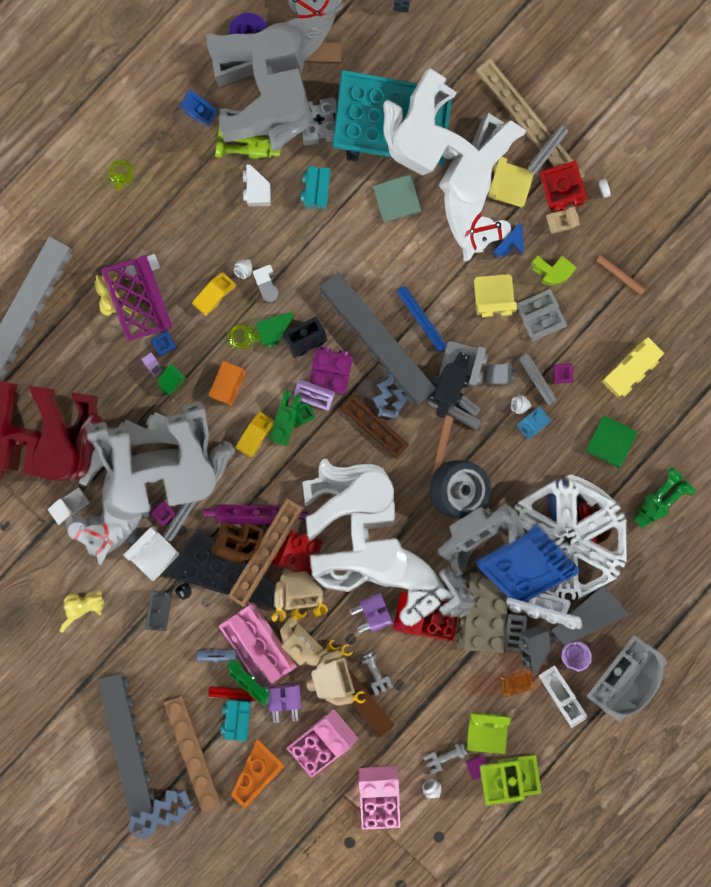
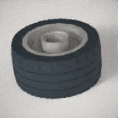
[429,460,491,519]

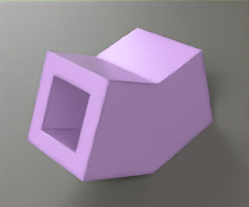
[141,353,164,377]

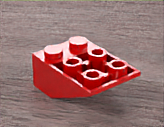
[393,592,458,641]

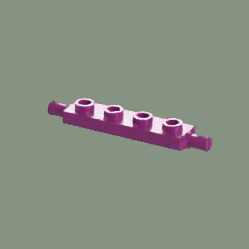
[204,504,308,525]

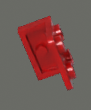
[272,529,322,575]

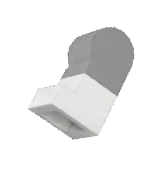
[253,265,279,304]

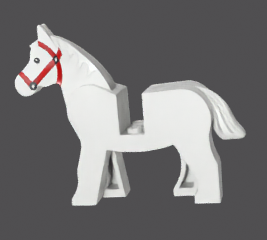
[383,69,526,261]

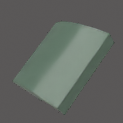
[373,175,423,223]

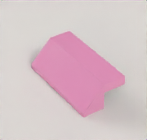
[218,602,297,687]

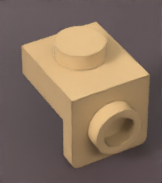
[546,207,580,234]

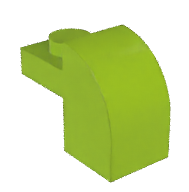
[531,255,577,286]

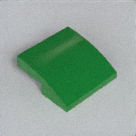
[585,415,637,468]

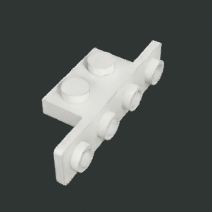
[506,593,582,629]

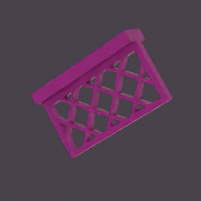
[101,255,172,342]

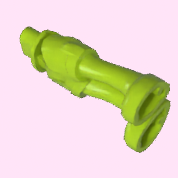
[215,124,281,160]

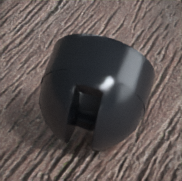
[175,583,192,600]

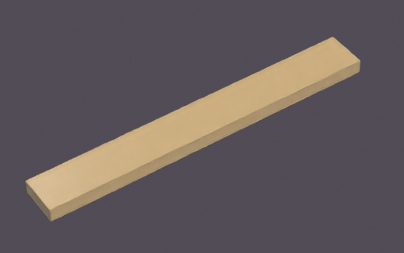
[475,59,585,178]

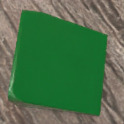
[294,402,316,428]

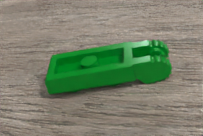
[268,390,302,446]
[228,660,270,707]

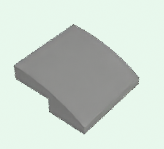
[517,289,567,342]

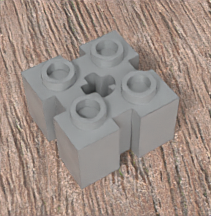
[302,97,336,146]

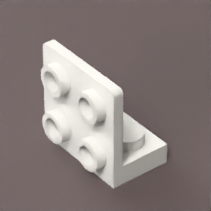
[124,527,180,581]

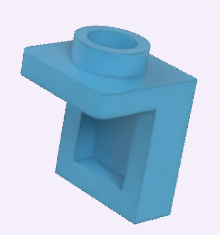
[517,406,551,439]

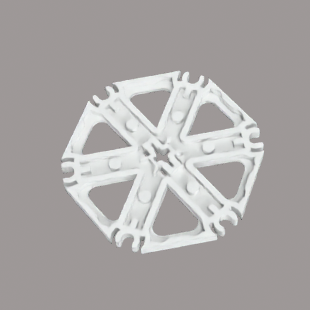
[509,479,626,600]

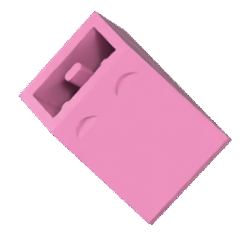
[287,709,359,778]
[359,766,400,830]

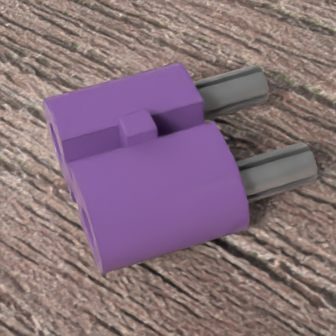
[350,592,394,633]
[266,683,302,723]

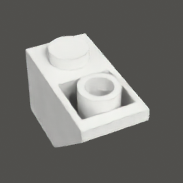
[243,165,271,206]

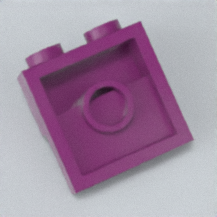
[309,346,353,395]

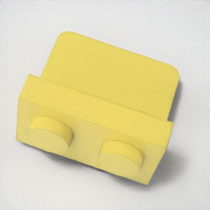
[487,157,534,207]
[474,275,517,318]

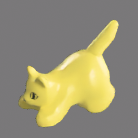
[94,275,139,316]
[60,590,105,633]

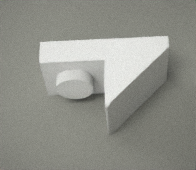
[48,487,90,525]

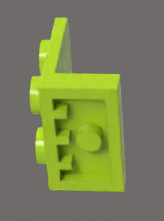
[467,712,511,754]

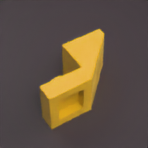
[192,272,236,316]
[236,411,274,458]

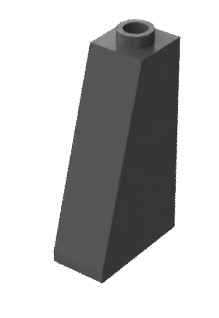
[549,585,629,645]

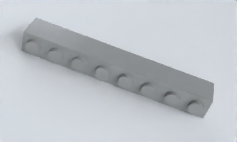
[0,237,72,381]

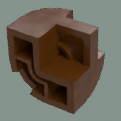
[212,521,264,562]

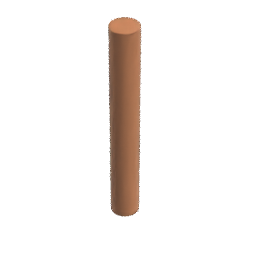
[596,255,646,295]

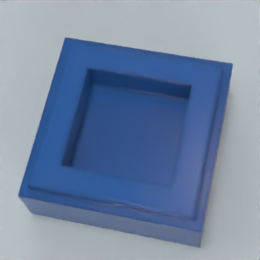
[150,331,177,357]

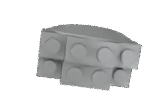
[438,504,525,576]
[587,635,668,723]

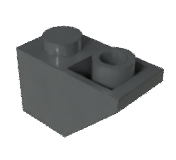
[485,364,515,387]
[519,625,551,674]

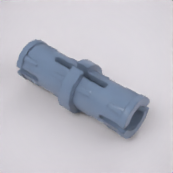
[197,648,237,664]

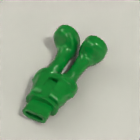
[632,467,697,529]

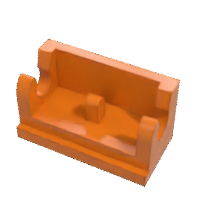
[208,361,247,406]

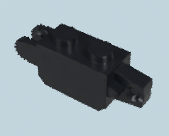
[433,352,470,418]

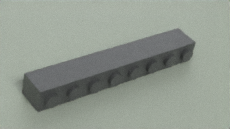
[320,272,436,406]
[98,672,160,832]

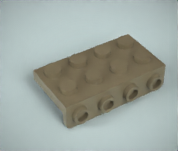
[456,572,508,653]

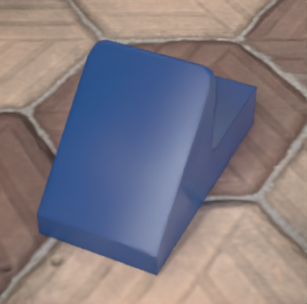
[179,90,218,127]
[493,223,524,259]

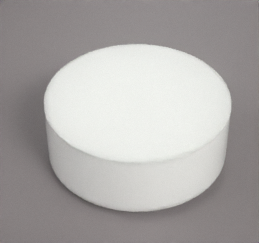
[598,178,611,198]

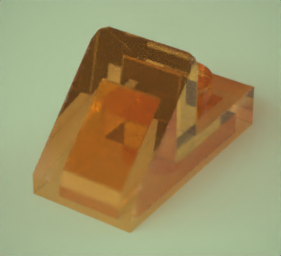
[500,670,535,698]

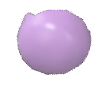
[561,641,592,671]

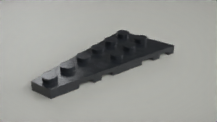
[164,528,283,610]

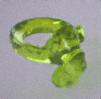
[108,160,133,190]
[229,324,260,350]

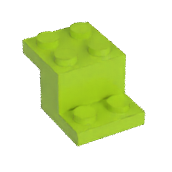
[480,754,542,805]

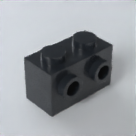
[282,316,328,358]

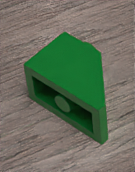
[256,311,294,348]
[157,363,188,396]

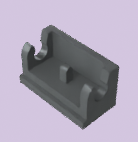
[145,590,172,632]

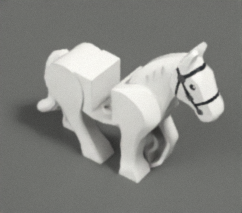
[303,458,454,626]

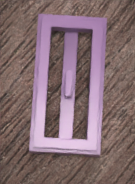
[293,379,335,411]

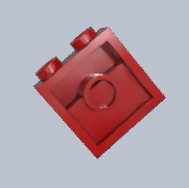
[539,160,588,212]

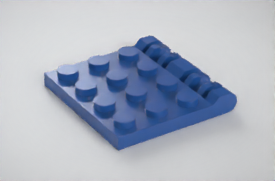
[477,525,579,602]

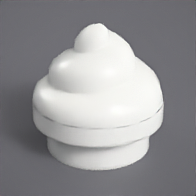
[234,259,253,279]
[511,395,531,414]
[422,779,441,799]

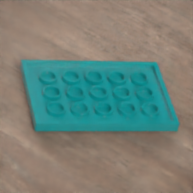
[332,70,453,166]

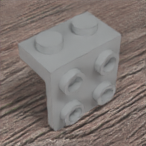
[439,341,488,388]
[439,570,477,617]

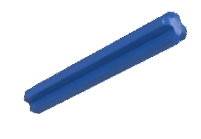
[397,286,447,352]

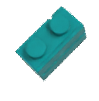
[300,166,331,210]
[220,699,251,741]

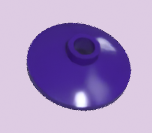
[229,13,267,35]

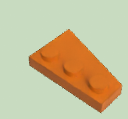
[231,739,286,809]

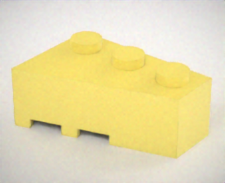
[601,337,665,397]

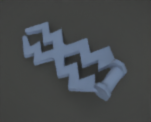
[373,374,407,420]
[128,789,194,840]

